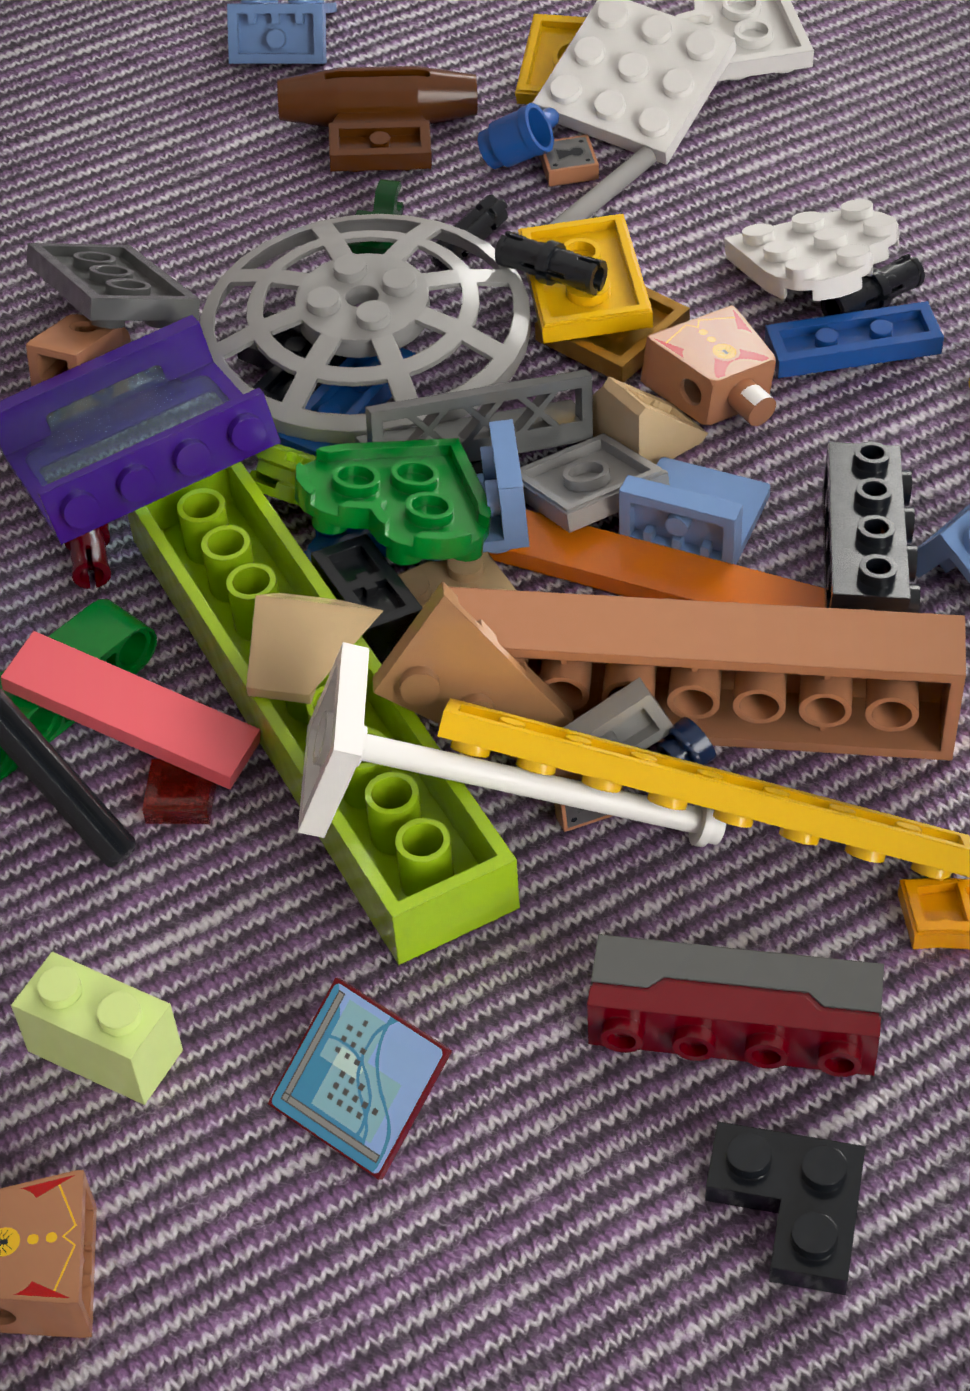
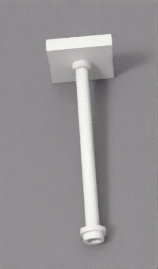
[298,642,726,847]

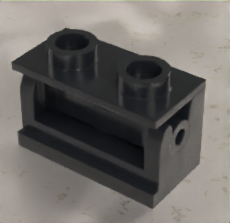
[311,533,422,664]

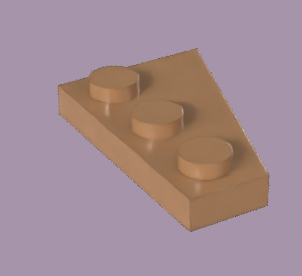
[372,581,574,760]

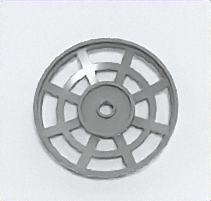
[200,214,531,444]

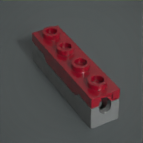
[587,934,884,1077]

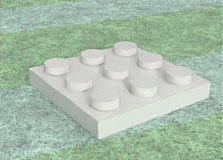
[533,0,736,165]

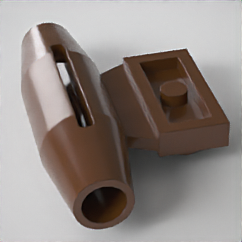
[277,66,478,172]

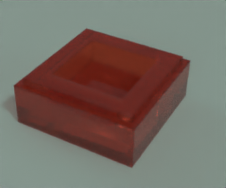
[142,759,216,824]

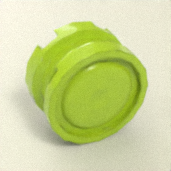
[250,444,316,505]

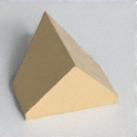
[593,377,708,465]
[246,593,383,704]

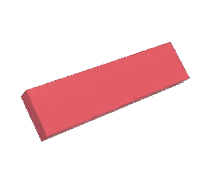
[0,631,261,790]

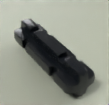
[431,195,508,270]

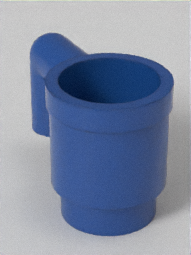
[478,103,559,169]

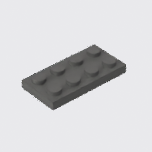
[26,243,200,329]

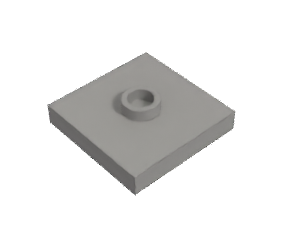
[520,433,669,533]

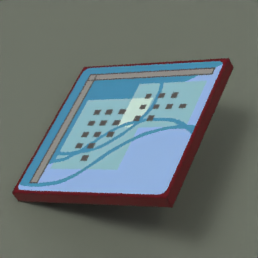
[267,978,453,1180]

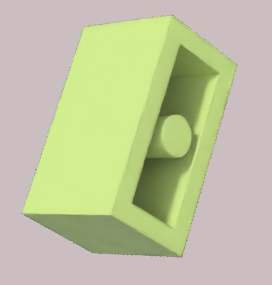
[11,952,183,1105]

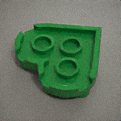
[295,438,491,565]

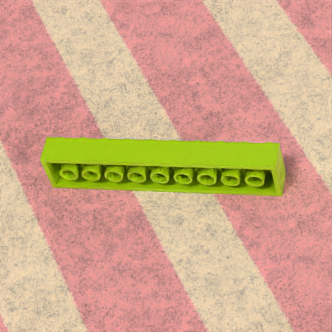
[127,461,520,965]

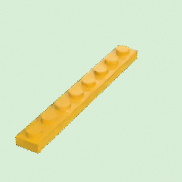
[437,698,970,880]

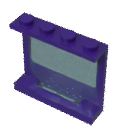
[0,315,281,545]

